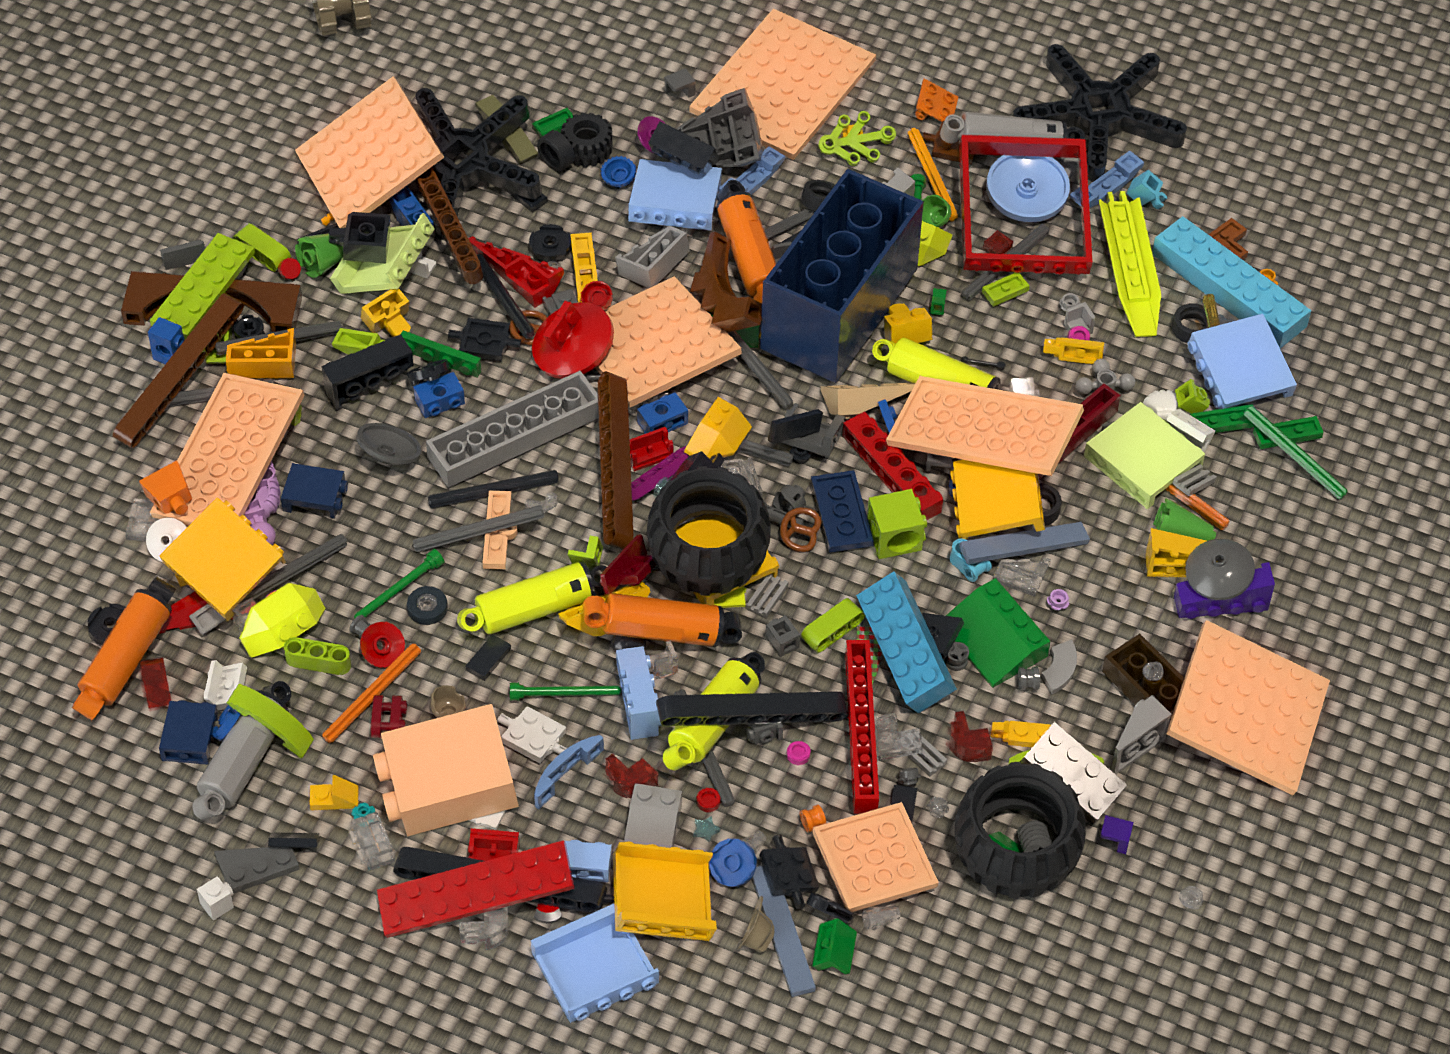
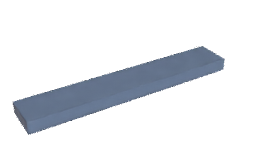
[959,522,1090,564]
[752,866,816,997]

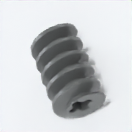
[1017,820,1052,852]

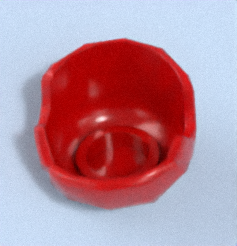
[581,281,613,310]

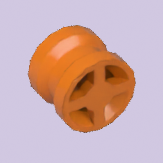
[799,804,827,833]

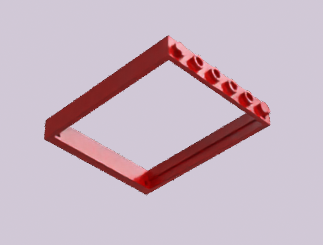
[959,135,1093,275]

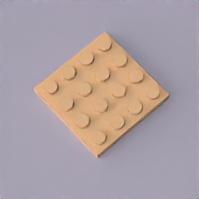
[812,802,939,912]

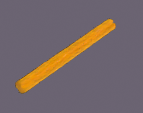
[908,128,958,222]

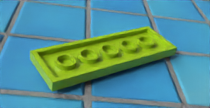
[150,233,255,339]

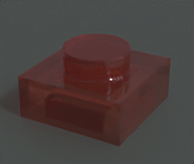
[983,230,1013,254]

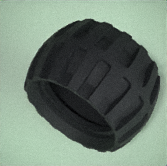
[647,466,771,596]
[954,762,1086,899]

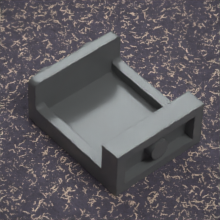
[781,403,845,457]

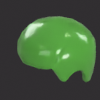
[922,195,952,228]

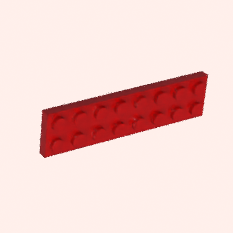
[377,840,575,938]

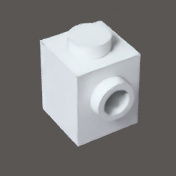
[197,876,234,921]

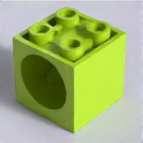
[867,489,927,559]

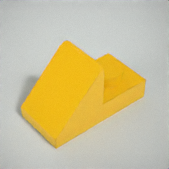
[310,775,359,810]

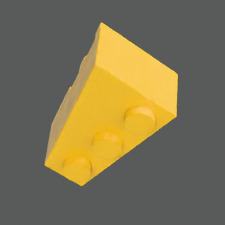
[1145,528,1218,577]

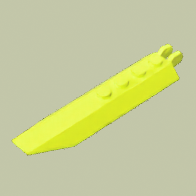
[1099,191,1161,337]

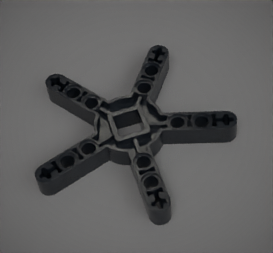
[1013,44,1187,182]
[415,88,542,239]

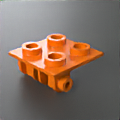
[915,78,958,122]

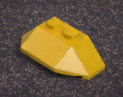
[684,397,752,459]
[558,582,651,637]

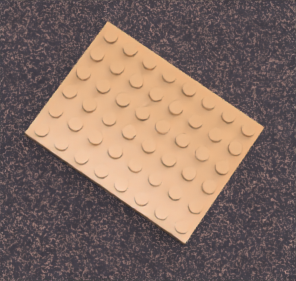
[689,9,876,160]

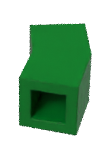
[930,288,947,315]

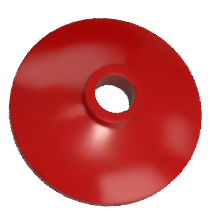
[360,622,405,668]

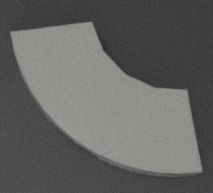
[1041,639,1077,694]

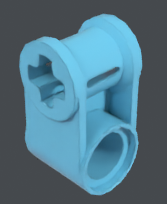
[950,538,992,582]

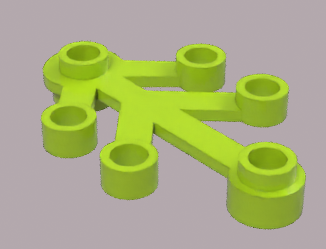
[818,111,896,166]

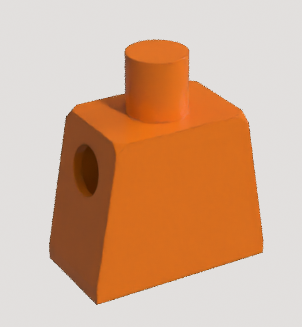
[139,460,192,515]

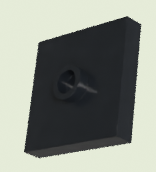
[922,613,964,658]

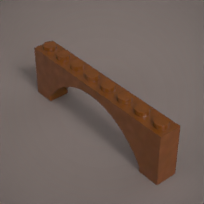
[121,271,302,332]

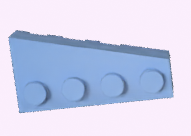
[616,646,662,740]

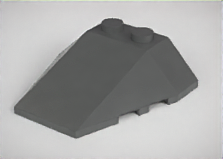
[677,88,764,167]

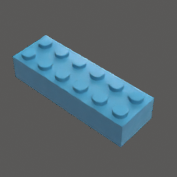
[856,571,957,713]

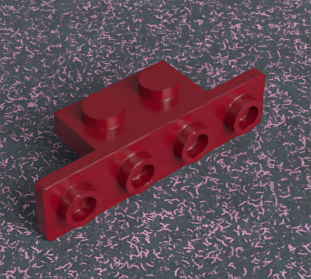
[600,534,656,595]

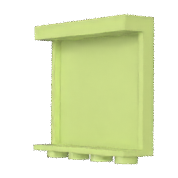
[330,213,435,294]
[1084,402,1205,509]

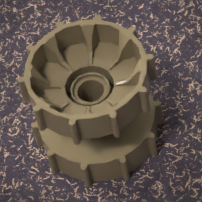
[312,0,371,36]

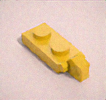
[1043,337,1104,364]
[991,720,1051,748]

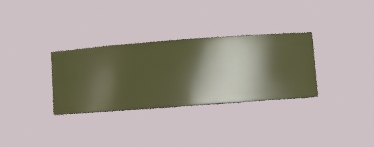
[475,95,538,165]

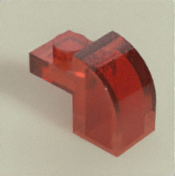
[140,657,172,709]
[949,711,993,762]
[605,753,658,799]

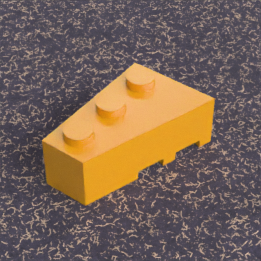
[226,328,296,378]

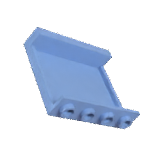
[628,159,722,230]
[1187,314,1297,409]
[531,904,659,1023]

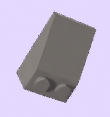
[1111,696,1171,774]
[624,783,682,848]

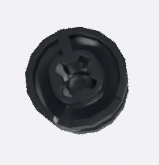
[233,315,265,339]

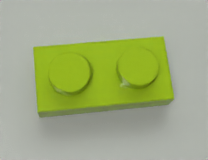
[982,273,1030,307]

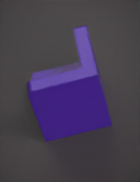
[1101,815,1134,854]

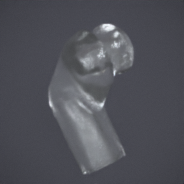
[525,493,558,513]

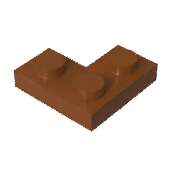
[1208,218,1248,260]

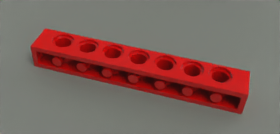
[845,640,879,814]

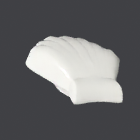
[1143,390,1181,420]

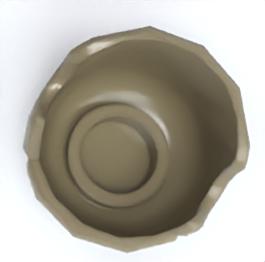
[430,685,466,718]

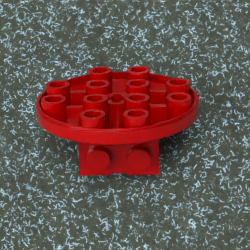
[532,301,614,379]

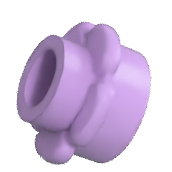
[1047,589,1069,611]

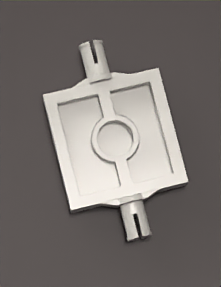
[498,706,567,763]

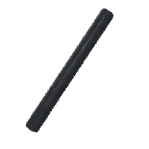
[477,253,535,339]
[428,470,559,508]

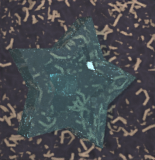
[693,816,721,842]

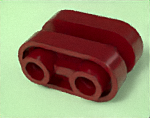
[371,695,407,738]

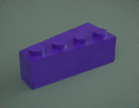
[1174,562,1275,619]

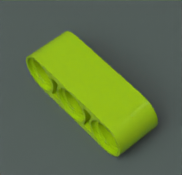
[233,223,291,272]
[801,598,865,653]
[284,637,351,675]

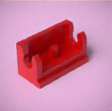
[629,427,674,472]
[468,828,520,861]

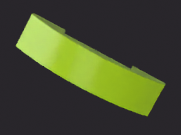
[226,684,314,758]

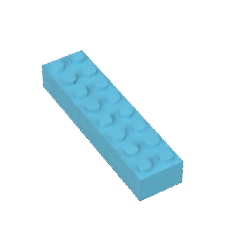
[1152,216,1311,348]

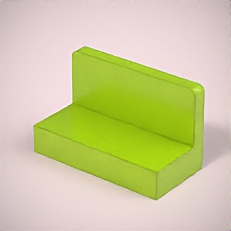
[568,535,603,568]

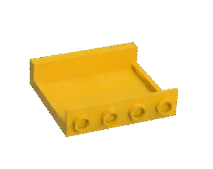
[951,459,1045,540]
[159,497,286,621]
[675,514,779,605]
[613,841,717,941]

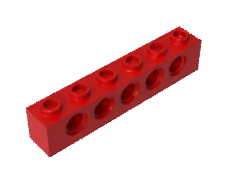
[842,411,943,520]

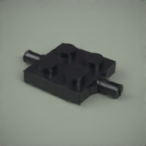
[448,318,522,361]
[759,835,819,909]

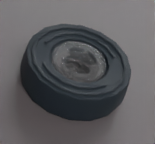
[406,586,448,625]

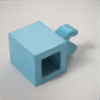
[1126,170,1167,209]

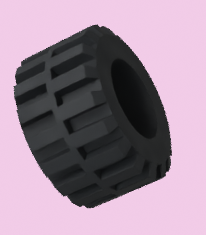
[561,112,613,167]

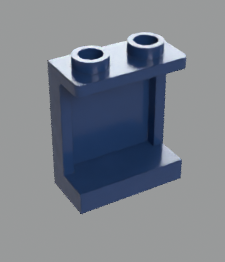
[281,463,348,519]
[159,700,219,765]

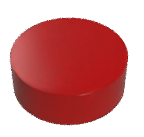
[278,258,301,280]
[697,788,720,812]

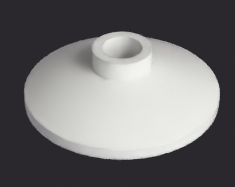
[146,518,187,562]

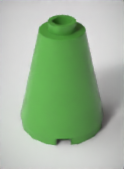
[295,234,343,278]
[1153,498,1216,541]

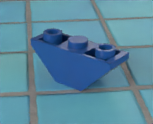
[389,185,434,226]

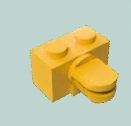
[361,288,411,337]
[884,303,932,344]

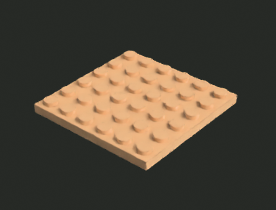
[295,76,444,228]
[594,276,742,408]
[1166,620,1330,795]

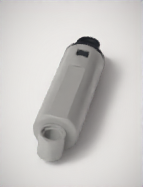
[940,112,1085,158]
[193,681,291,820]

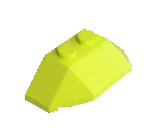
[918,221,952,266]
[239,583,325,658]

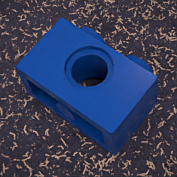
[148,317,184,364]
[413,372,465,418]
[637,392,688,434]

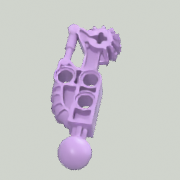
[244,460,281,545]

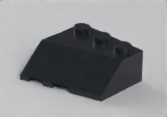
[648,121,719,175]

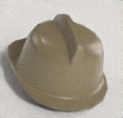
[737,896,775,952]

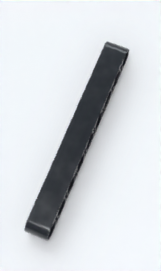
[656,691,848,726]
[393,847,607,913]

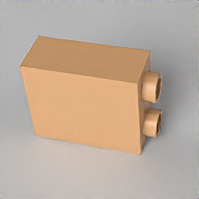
[373,704,519,836]

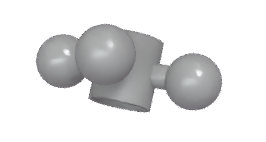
[1076,359,1136,395]

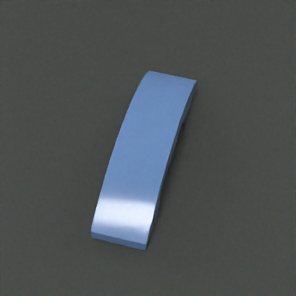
[718,146,785,194]
[1069,151,1144,208]
[534,735,604,810]

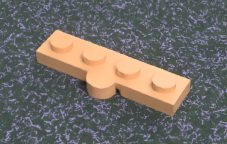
[483,491,518,569]

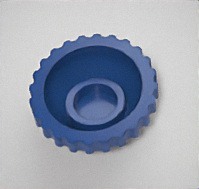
[601,156,637,187]

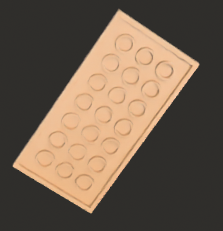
[150,373,305,526]
[886,376,1084,476]

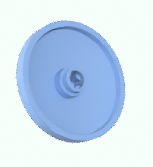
[986,155,1070,222]

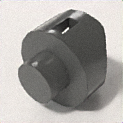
[773,485,806,513]

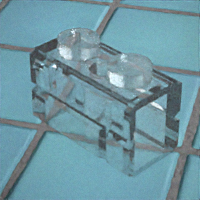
[348,812,395,871]

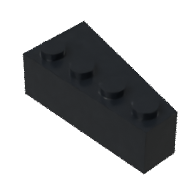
[321,334,414,411]

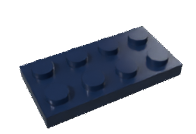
[811,470,874,553]

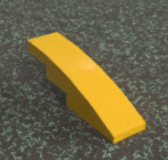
[571,233,598,302]

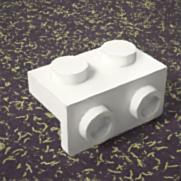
[204,660,247,711]

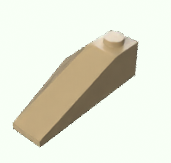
[821,383,915,419]

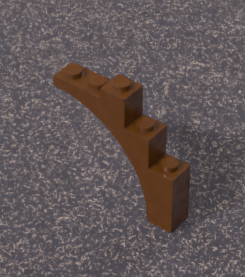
[690,232,762,332]

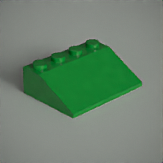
[946,578,1051,688]

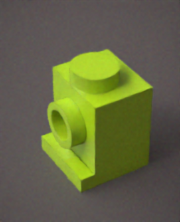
[1175,379,1210,413]

